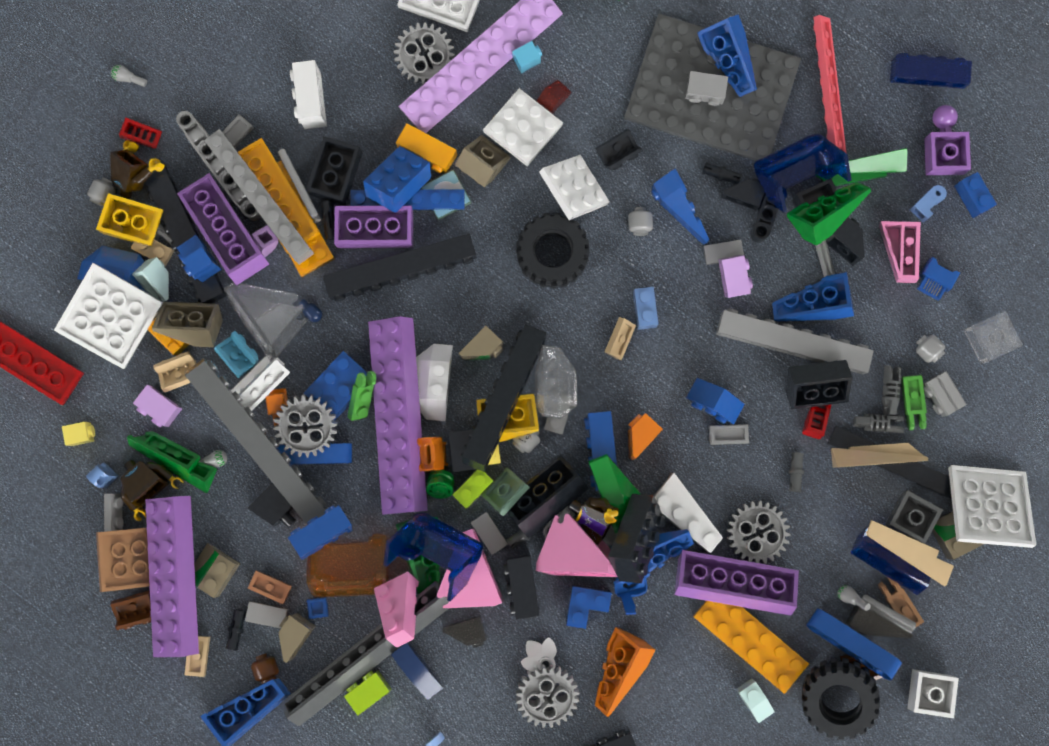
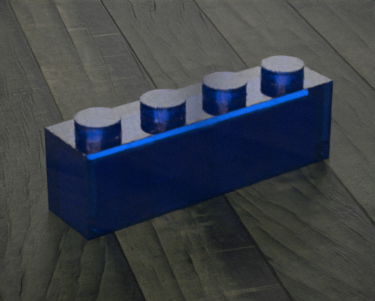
[890,53,972,89]
[850,528,931,595]

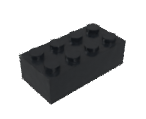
[508,455,589,538]
[608,494,665,583]

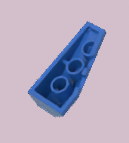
[697,14,757,97]
[651,169,709,245]
[772,272,854,321]
[610,529,694,586]

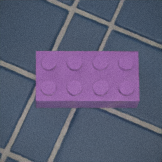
[334,206,413,248]

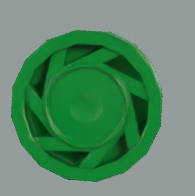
[426,470,455,499]

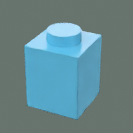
[512,41,542,73]

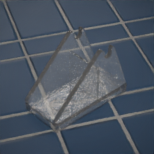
[224,282,307,362]

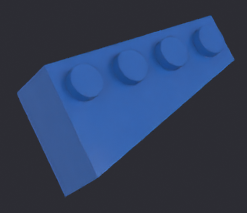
[200,679,291,746]

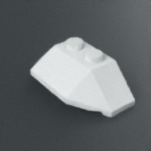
[416,344,453,421]

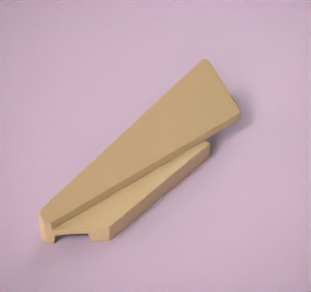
[831,443,928,468]
[866,520,954,586]

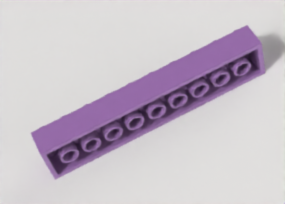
[368,316,428,515]

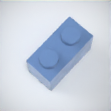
[633,287,659,330]

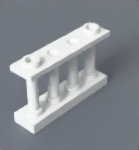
[231,351,290,410]

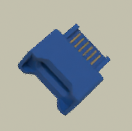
[917,257,960,301]

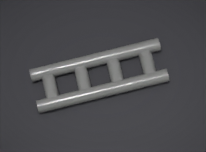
[278,149,321,223]

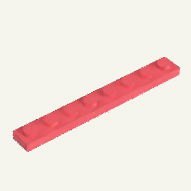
[813,15,848,164]

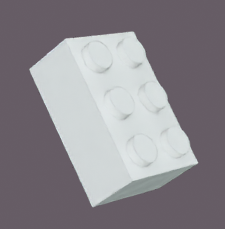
[290,60,327,129]

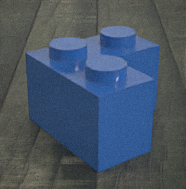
[177,235,222,282]
[686,378,745,424]
[566,585,612,629]

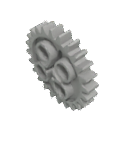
[394,22,455,85]
[273,394,338,458]
[726,501,791,564]
[516,664,580,728]

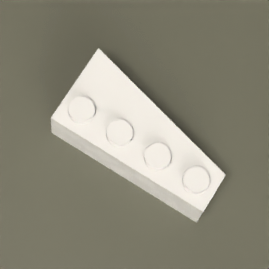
[654,473,723,553]

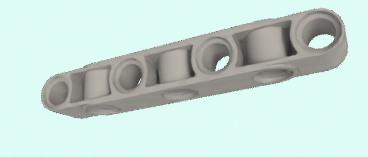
[176,111,261,221]

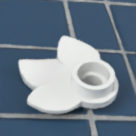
[521,637,557,672]

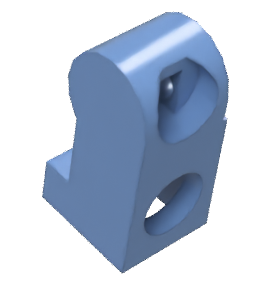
[909,185,947,222]
[86,463,118,489]

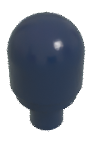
[299,299,322,322]

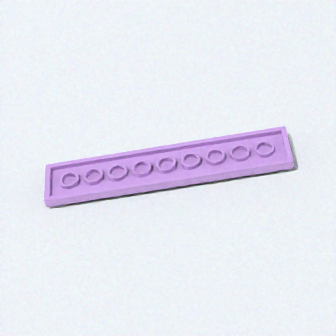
[398,0,563,133]

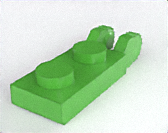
[347,371,376,421]
[901,375,927,430]

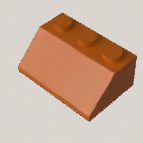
[628,413,663,460]

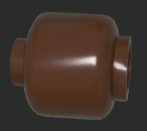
[251,653,279,684]

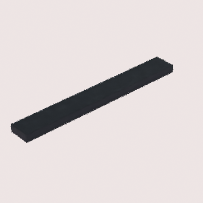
[827,426,952,499]

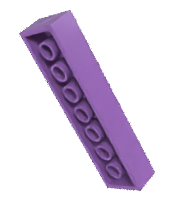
[145,496,199,657]

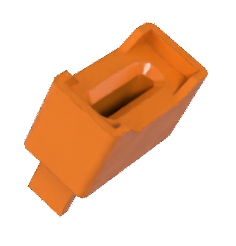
[265,388,288,426]
[417,437,448,471]

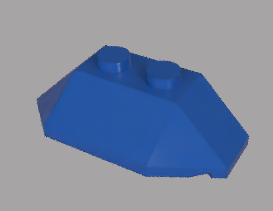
[77,246,147,293]

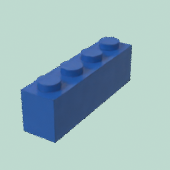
[584,411,617,491]

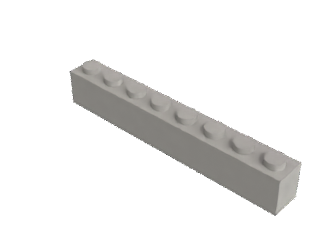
[204,129,314,265]
[716,309,874,375]

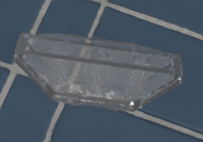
[535,345,577,419]

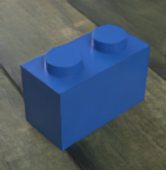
[954,172,997,218]

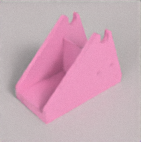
[536,514,617,577]
[437,529,504,608]

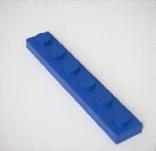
[350,189,465,210]

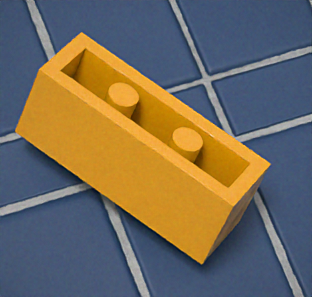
[396,123,457,174]

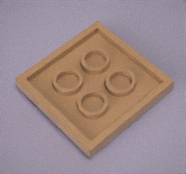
[96,528,150,592]

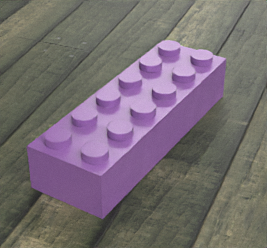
[177,173,269,286]
[674,550,799,616]

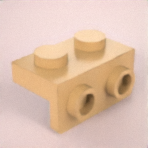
[153,352,196,393]

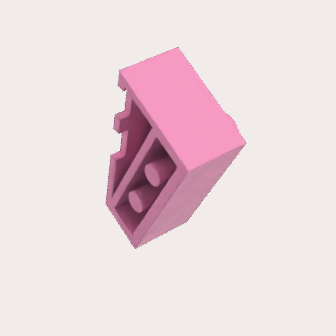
[879,221,921,283]
[374,572,419,647]

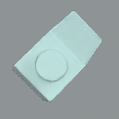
[132,257,169,302]
[736,679,774,723]

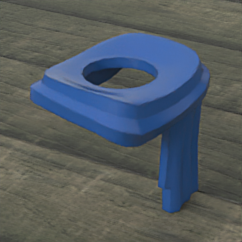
[614,576,647,615]

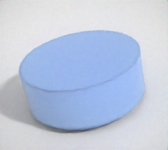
[426,732,445,746]

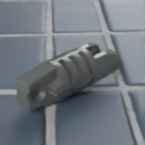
[882,365,902,415]
[853,414,904,433]

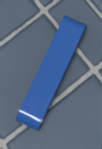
[278,443,352,465]
[806,608,902,681]

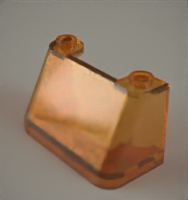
[306,533,389,597]

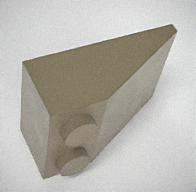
[152,302,223,347]

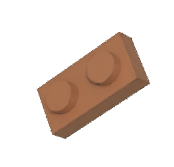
[248,570,292,604]

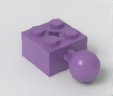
[924,105,971,175]

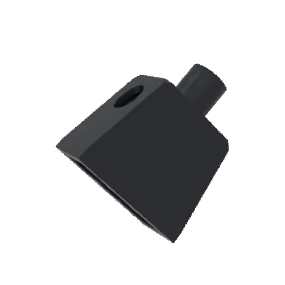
[248,483,297,528]

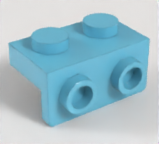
[214,331,259,378]

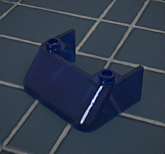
[754,134,852,213]
[383,513,483,602]

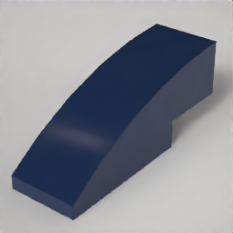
[391,642,443,700]

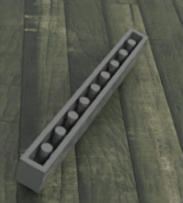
[185,358,327,525]
[280,581,449,726]

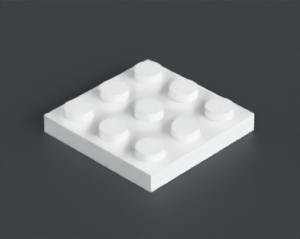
[483,88,563,166]
[539,155,609,220]

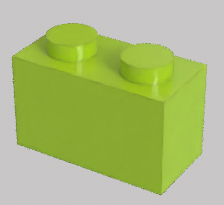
[453,469,494,509]
[344,670,391,715]

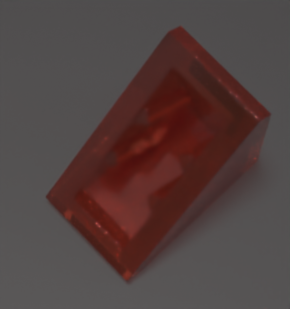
[536,80,572,114]

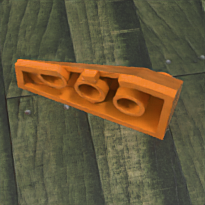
[595,627,655,717]

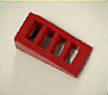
[119,118,162,149]
[802,405,831,440]

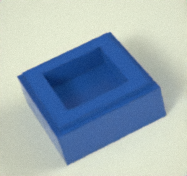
[307,597,329,619]

